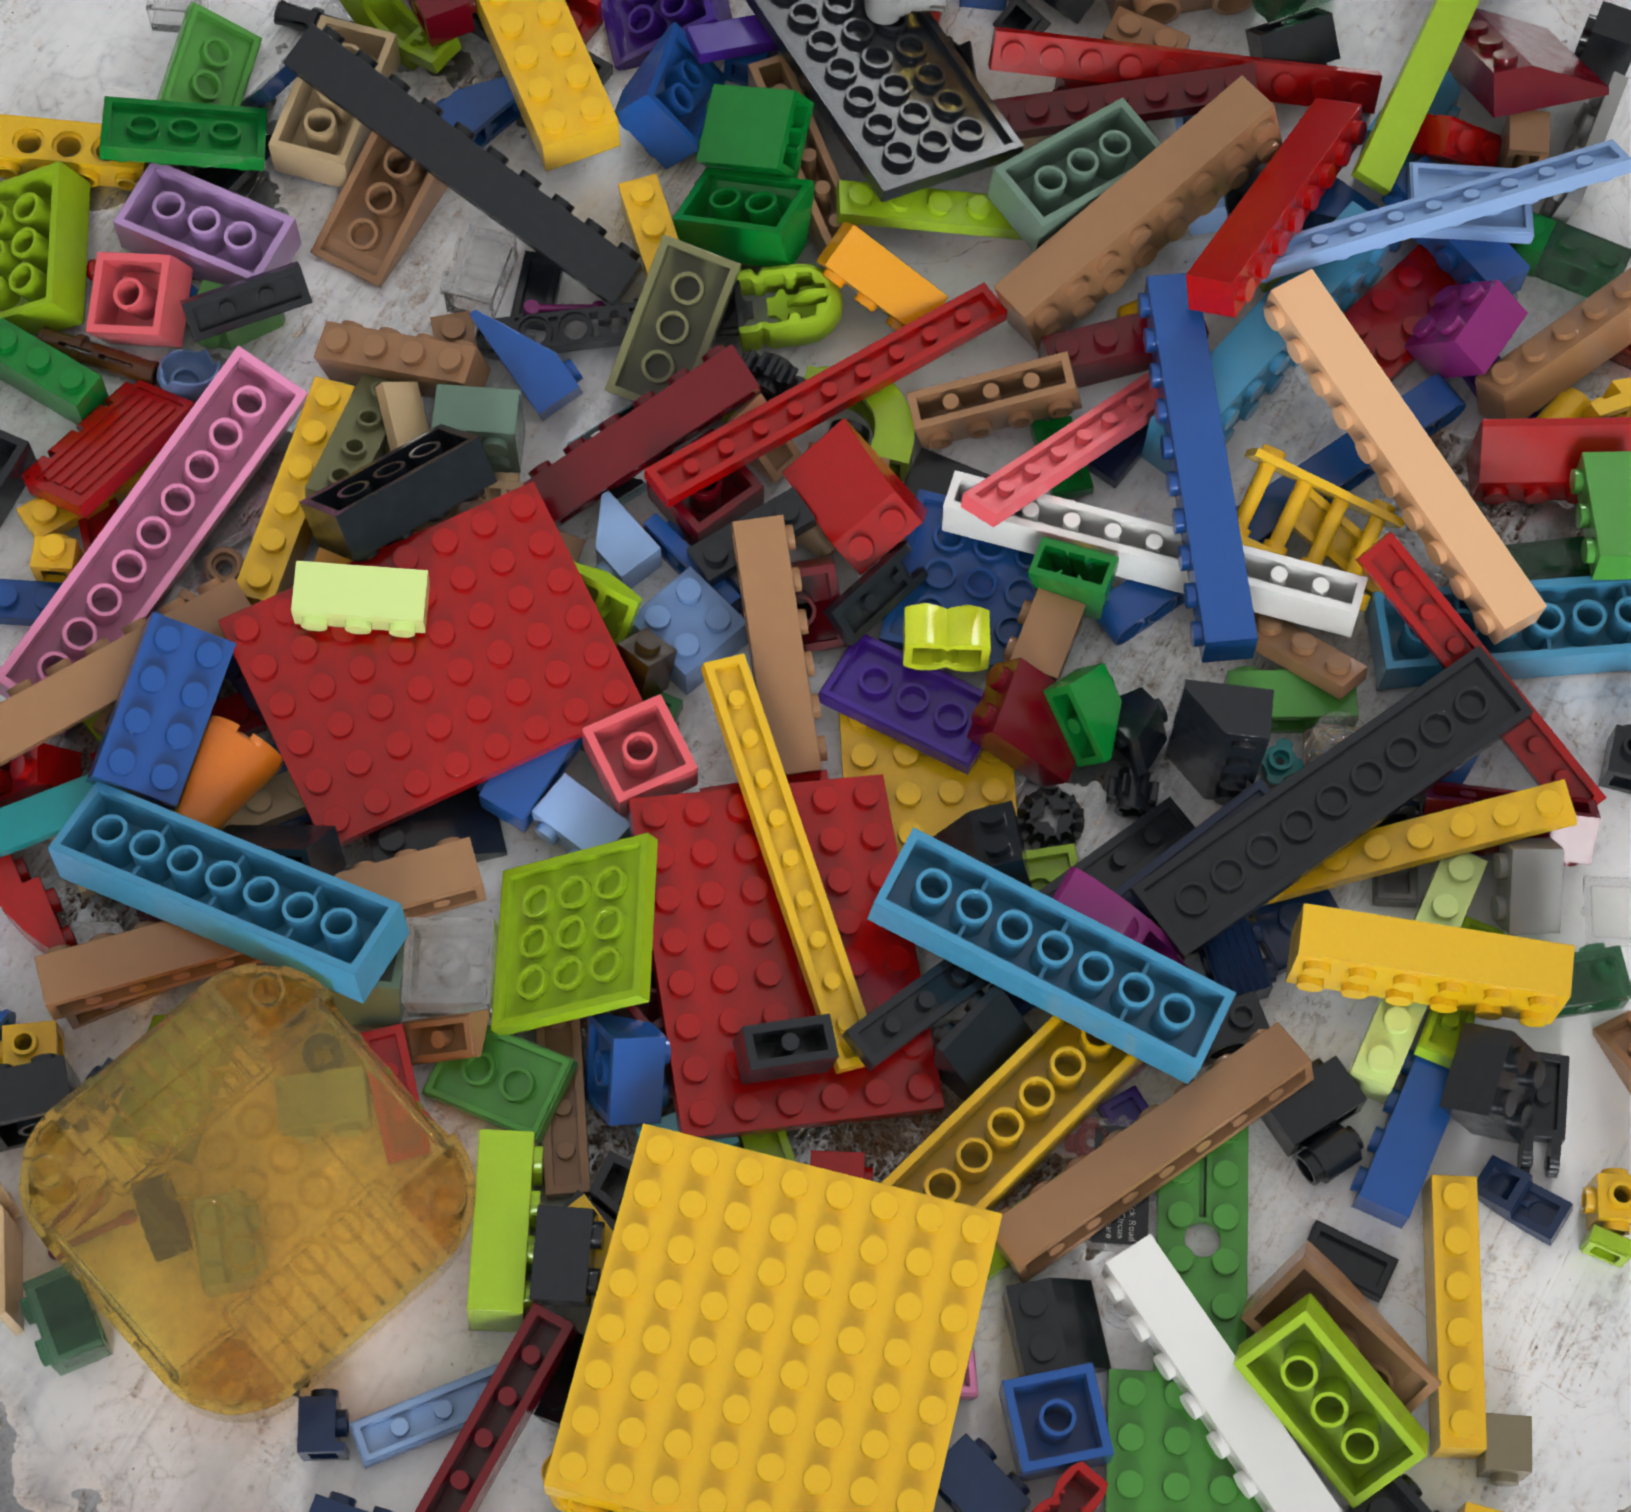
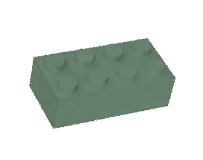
[987,97,1161,252]

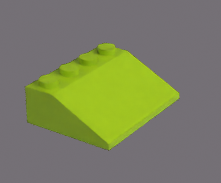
[0,161,91,335]

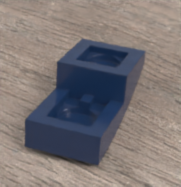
[1477,1154,1573,1246]

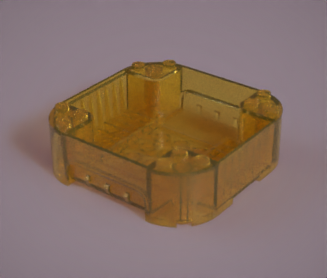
[19,963,476,1423]

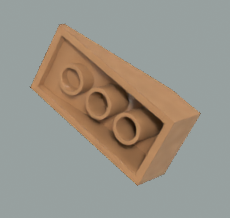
[310,132,448,288]
[1241,1240,1441,1413]

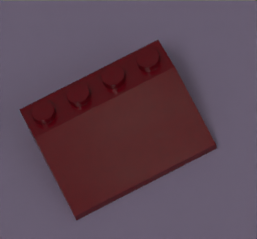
[1448,8,1609,118]

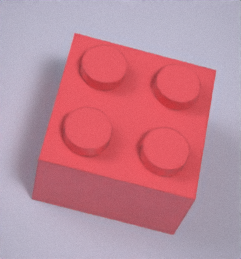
[86,252,194,348]
[582,694,698,818]

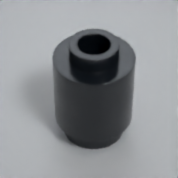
[1294,1123,1364,1186]

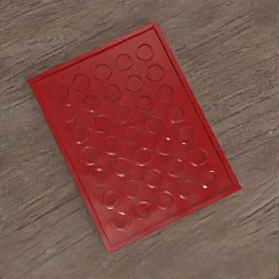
[218,481,643,847]
[627,774,945,1140]

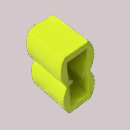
[903,603,991,672]

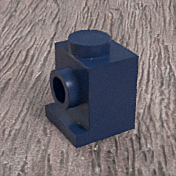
[297,1388,350,1461]

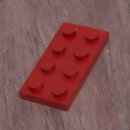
[1344,244,1459,382]

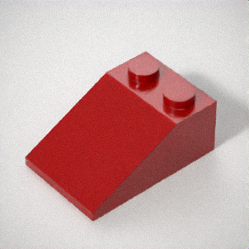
[782,417,928,576]

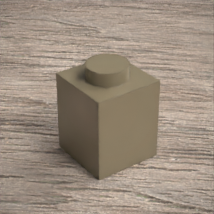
[1477,1413,1532,1487]

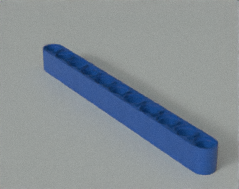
[1094,374,1466,646]

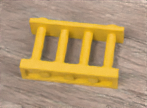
[1237,444,1405,612]

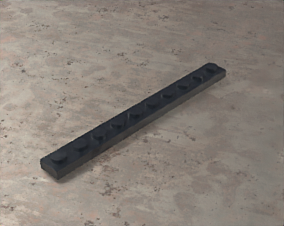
[842,796,1196,1072]

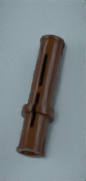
[37,326,159,386]

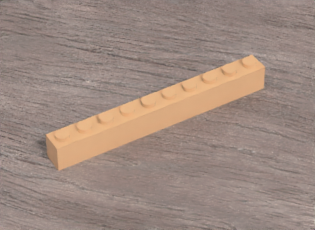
[1263,269,1547,645]

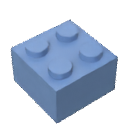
[629,566,748,695]

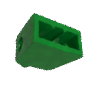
[1028,536,1119,619]

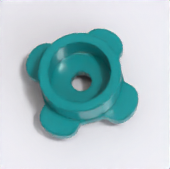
[1261,738,1304,786]

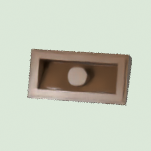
[402,1009,489,1065]

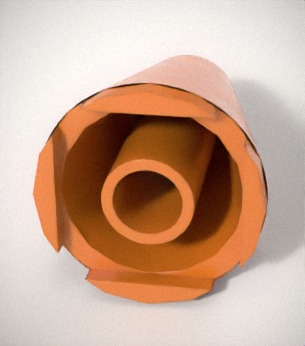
[173,715,284,830]

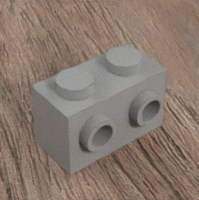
[1491,837,1564,935]

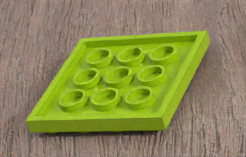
[491,833,658,1036]

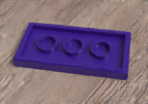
[818,634,984,775]

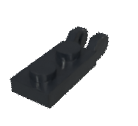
[1517,1051,1570,1178]

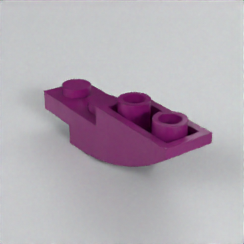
[1053,867,1190,969]

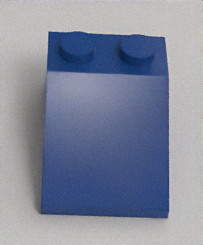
[615,22,727,169]

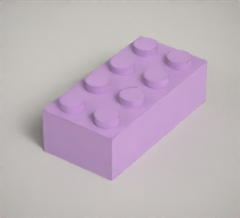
[113,163,302,285]

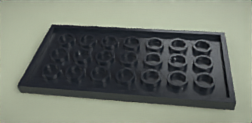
[745,0,1024,202]

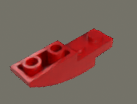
[0,853,78,954]

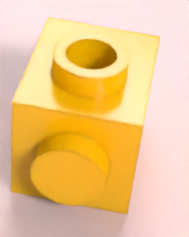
[0,1020,65,1066]

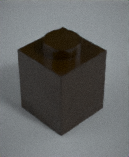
[617,628,677,701]

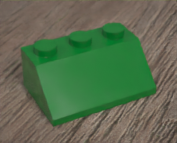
[672,167,815,267]

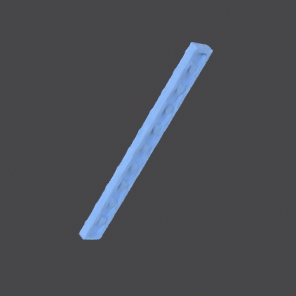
[1261,139,1631,283]

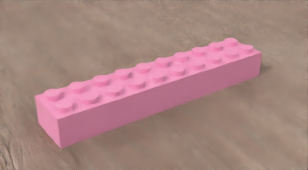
[0,345,308,737]

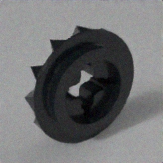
[1017,786,1085,849]

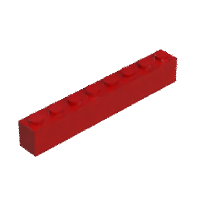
[1186,98,1367,318]

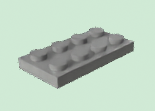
[1539,71,1629,242]

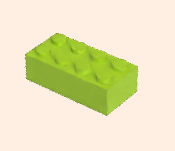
[467,1129,544,1332]
[1233,1293,1430,1509]

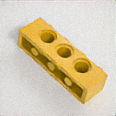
[0,114,150,191]

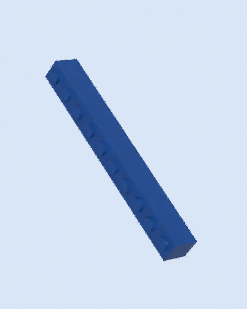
[1138,273,1258,663]

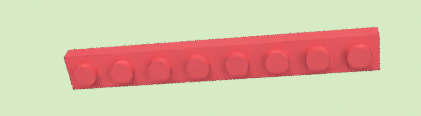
[961,372,1159,527]

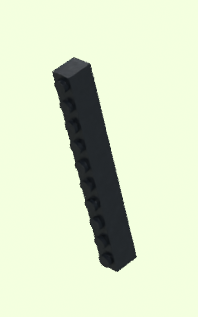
[283,23,643,305]

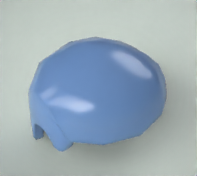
[157,349,221,403]

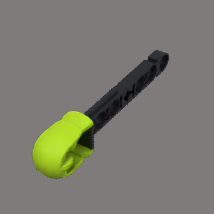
[475,264,843,360]

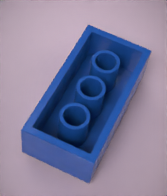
[86,611,237,810]

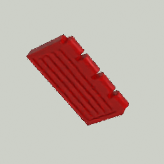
[21,380,195,519]

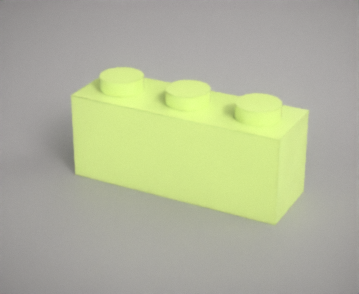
[291,561,430,638]

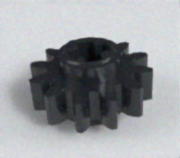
[741,349,806,401]

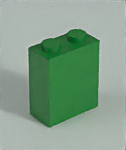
[696,84,814,178]

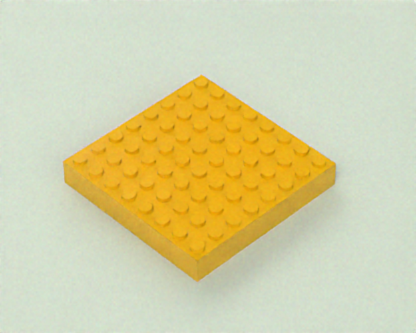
[543,1123,1002,1512]

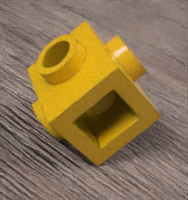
[1581,1168,1631,1236]

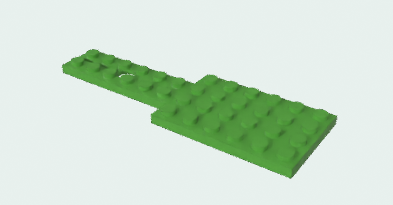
[1104,1126,1292,1512]

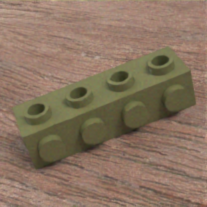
[305,373,394,498]

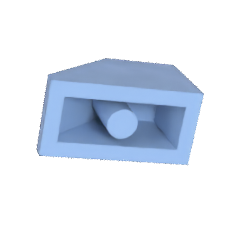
[595,490,662,589]

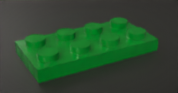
[100,96,267,171]

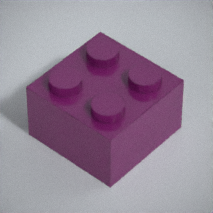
[1404,279,1528,378]

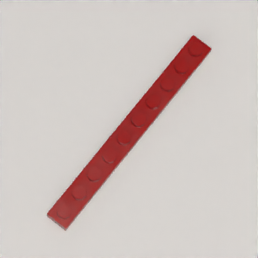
[988,27,1382,114]
[644,282,1008,509]

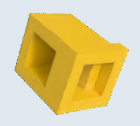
[30,533,85,583]

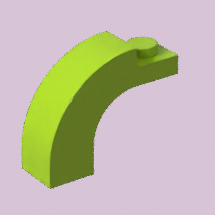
[339,0,462,74]
[804,365,915,482]

